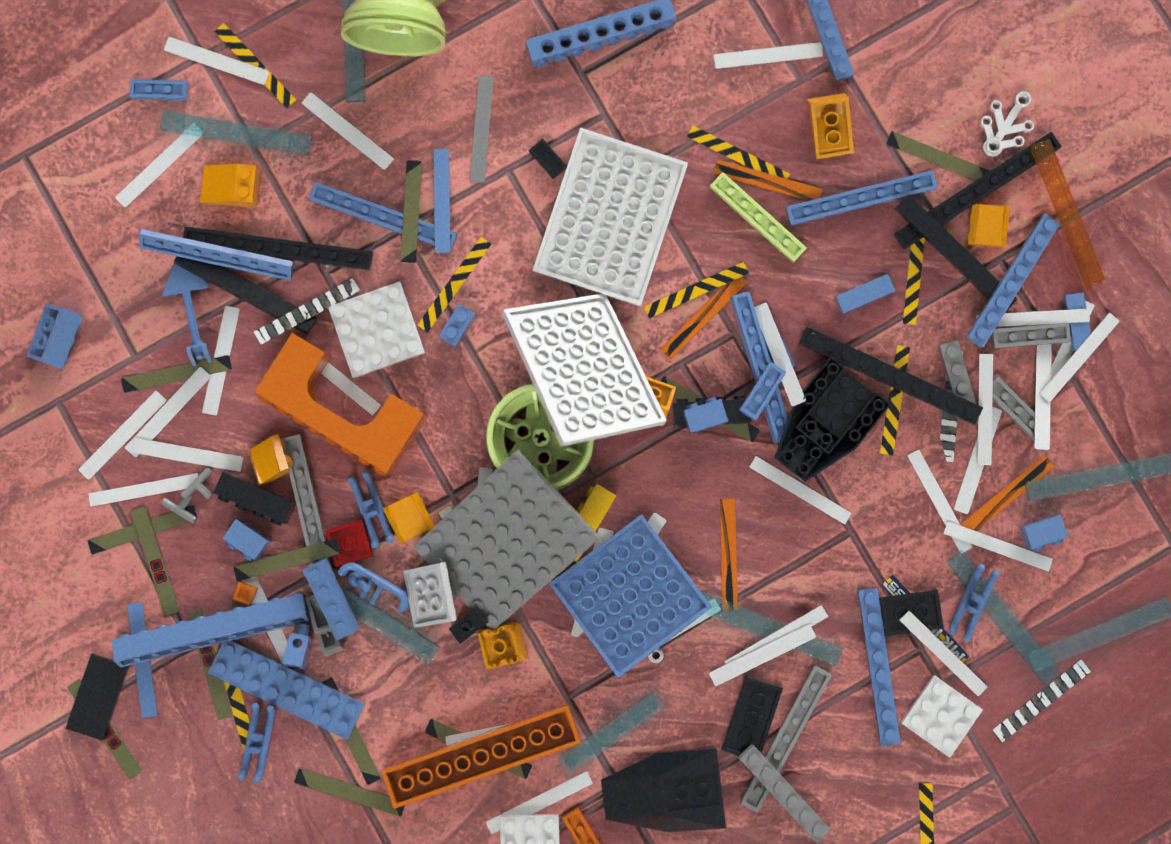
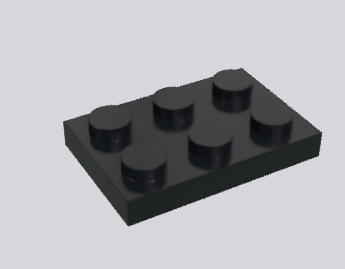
[879,590,944,636]

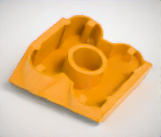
[967,204,1010,248]
[249,434,293,486]
[383,492,435,544]
[477,622,528,669]

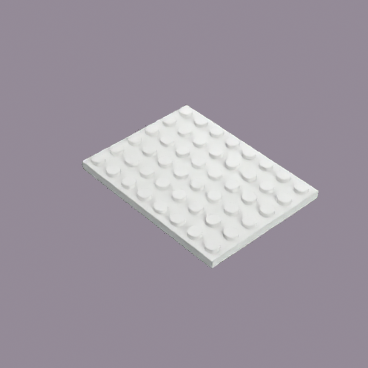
[532,128,688,307]
[502,294,667,446]

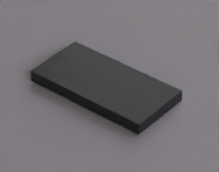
[65,653,130,741]
[721,675,783,756]

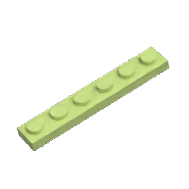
[709,172,807,263]

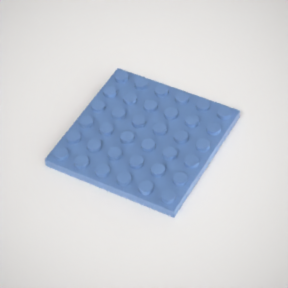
[549,514,712,678]

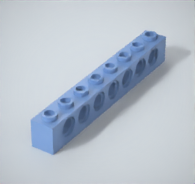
[526,0,676,67]

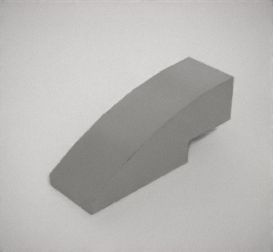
[305,595,344,657]

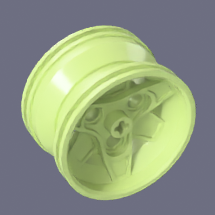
[341,0,446,56]
[487,384,594,490]

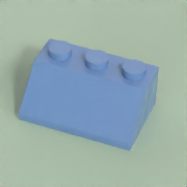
[26,303,82,369]

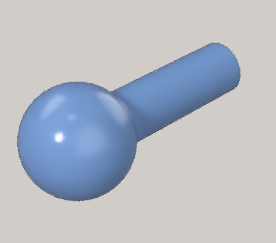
[348,572,371,592]

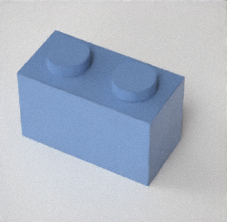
[439,304,476,349]
[683,397,728,434]
[1019,515,1068,552]
[222,519,271,561]

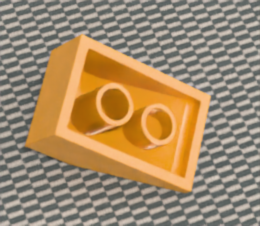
[807,93,854,159]
[200,164,261,208]

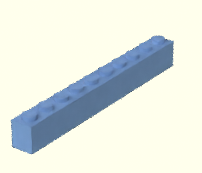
[112,593,310,667]

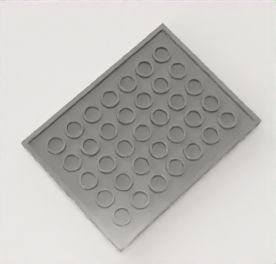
[413,449,600,629]

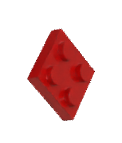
[325,519,374,568]

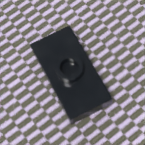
[528,138,567,180]
[449,607,489,644]

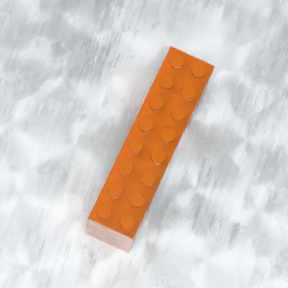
[254,333,427,476]

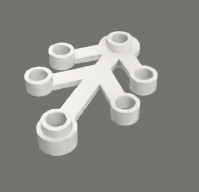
[979,91,1034,157]

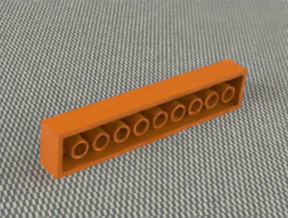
[381,704,581,809]

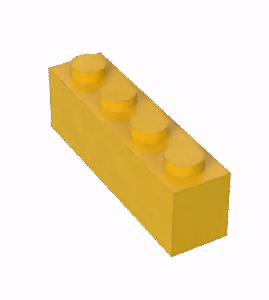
[574,484,616,562]

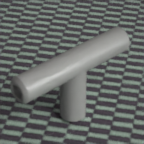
[180,468,213,500]
[161,495,197,524]

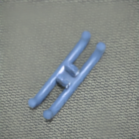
[347,470,394,549]
[338,562,409,612]
[949,564,1000,642]
[237,703,275,784]

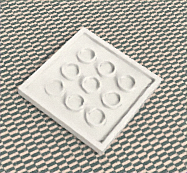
[329,282,425,379]

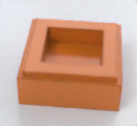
[232,581,258,606]

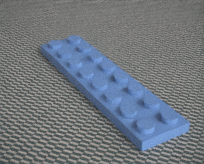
[208,640,365,740]

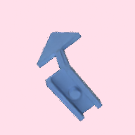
[162,256,212,367]

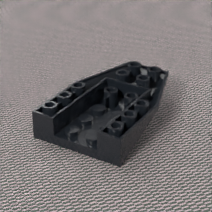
[774,356,891,482]
[601,746,726,832]

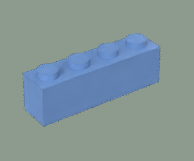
[302,558,360,641]

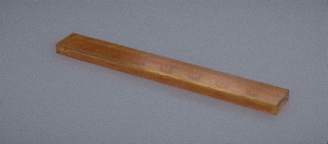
[1030,139,1105,287]

